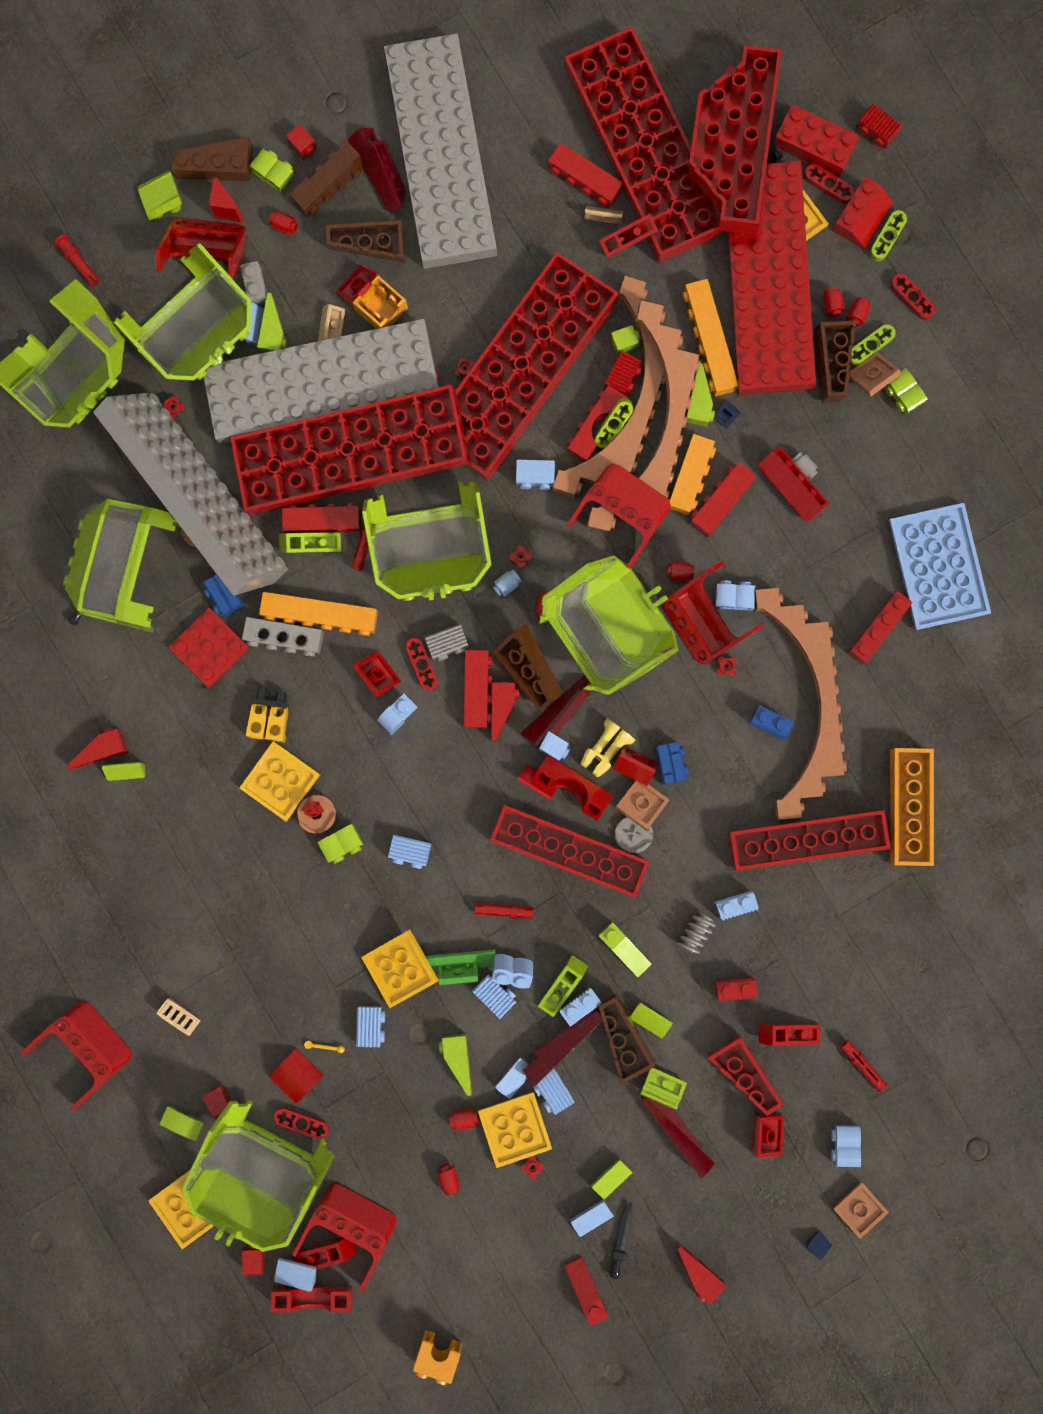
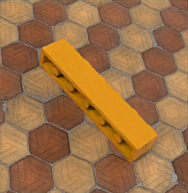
[682,279,739,397]
[259,592,378,636]

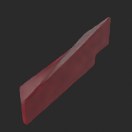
[348,128,406,213]
[521,675,593,747]
[522,1008,603,1087]
[641,1096,715,1179]

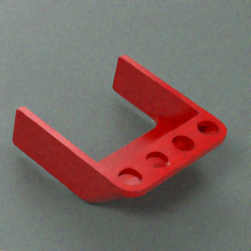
[156,219,246,279]
[566,463,671,569]
[663,561,764,664]
[20,1001,132,1111]
[292,1183,397,1293]

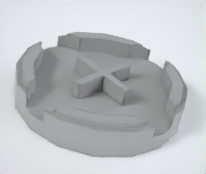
[615,817,653,853]

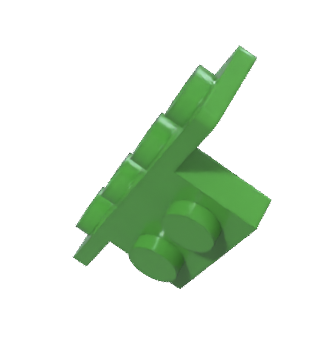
[425,950,496,985]

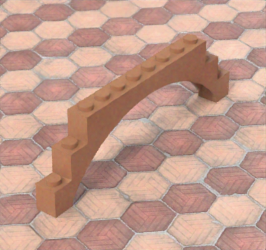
[553,276,665,498]
[586,300,701,532]
[755,588,847,820]

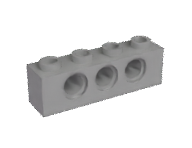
[242,617,324,657]

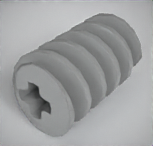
[677,910,716,954]

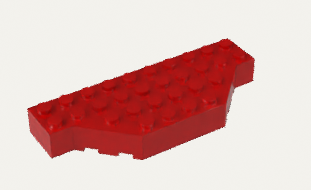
[688,45,782,235]

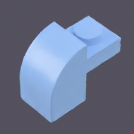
[377,694,418,735]

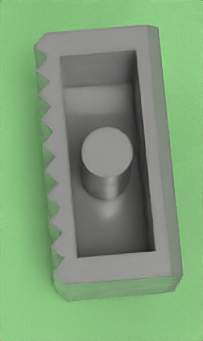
[240,261,267,306]
[425,624,469,662]

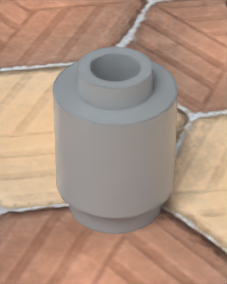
[792,452,818,480]

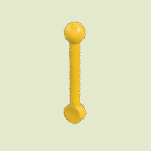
[304,1041,345,1053]

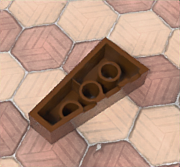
[172,136,252,181]
[290,138,363,217]
[326,220,405,263]
[814,321,857,403]
[493,624,564,712]
[599,994,656,1085]

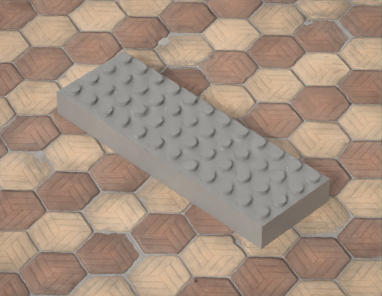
[384,33,497,269]
[204,319,439,445]
[93,392,289,596]

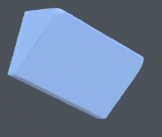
[245,302,264,345]
[495,1056,530,1099]
[570,1199,614,1237]
[274,1257,316,1291]

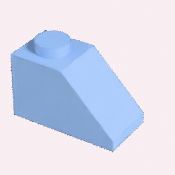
[539,731,570,761]

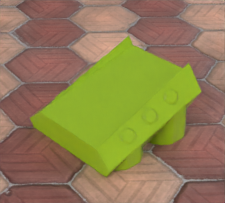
[137,170,182,220]

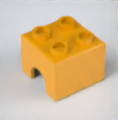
[353,275,408,329]
[413,1330,462,1385]

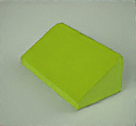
[102,762,145,781]
[630,1002,673,1039]
[591,1158,633,1199]

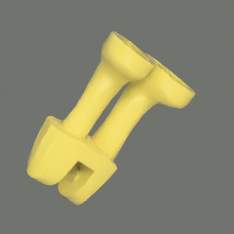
[581,718,635,777]

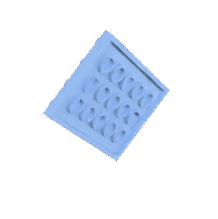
[889,503,991,631]

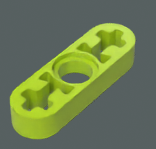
[870,210,907,261]
[850,325,895,366]
[595,398,633,448]

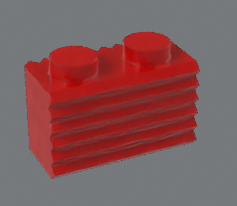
[856,103,902,149]
[604,351,643,395]
[714,977,758,1002]

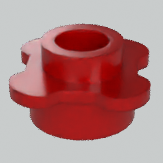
[455,358,475,377]
[162,395,185,418]
[510,545,532,568]
[716,656,737,676]
[302,801,323,817]
[521,1156,544,1180]

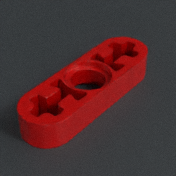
[804,164,854,204]
[890,274,935,320]
[406,638,438,691]
[274,1107,329,1140]

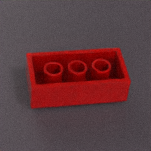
[775,104,860,177]

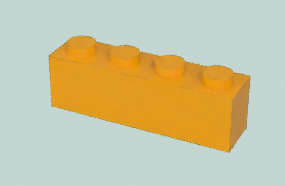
[670,434,716,516]

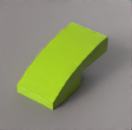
[159,1106,206,1141]

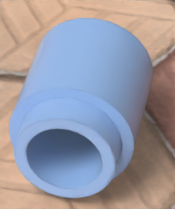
[493,569,522,597]

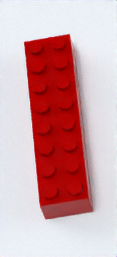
[490,805,649,898]
[728,810,891,871]

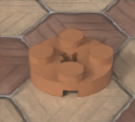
[297,795,336,833]

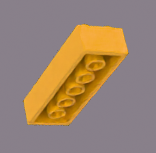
[890,748,934,866]

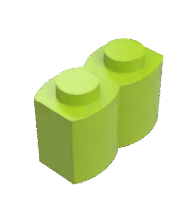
[249,149,294,193]
[885,368,927,414]
[318,824,364,864]

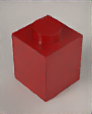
[286,124,317,159]
[202,1085,231,1117]
[242,1244,265,1275]

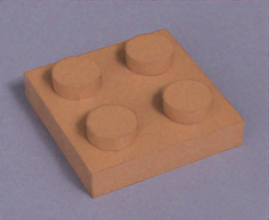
[849,352,901,396]
[616,781,669,831]
[832,1181,889,1239]

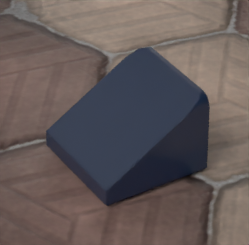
[714,400,741,429]
[805,1230,833,1261]

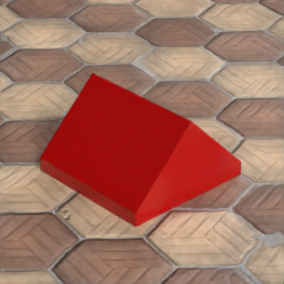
[209,178,244,223]
[335,265,378,310]
[353,651,401,699]
[613,746,658,786]
[269,1048,324,1104]
[751,1113,784,1158]

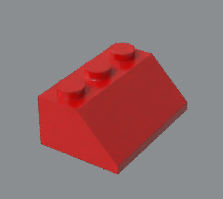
[833,176,893,250]

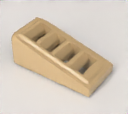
[156,997,201,1036]

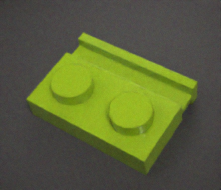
[640,1068,687,1110]

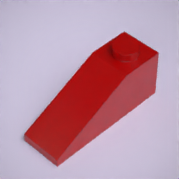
[599,214,658,258]
[492,683,519,741]
[67,727,128,770]
[759,1023,820,1046]
[293,1237,357,1269]
[676,1243,726,1304]
[564,1257,608,1326]

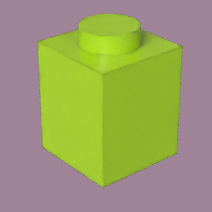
[610,325,641,356]

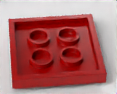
[168,608,250,688]

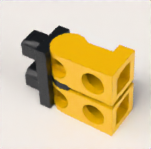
[246,689,290,743]

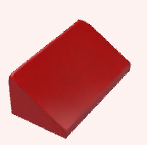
[518,765,558,800]

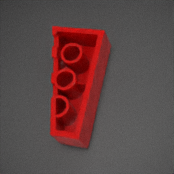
[707,1034,784,1115]

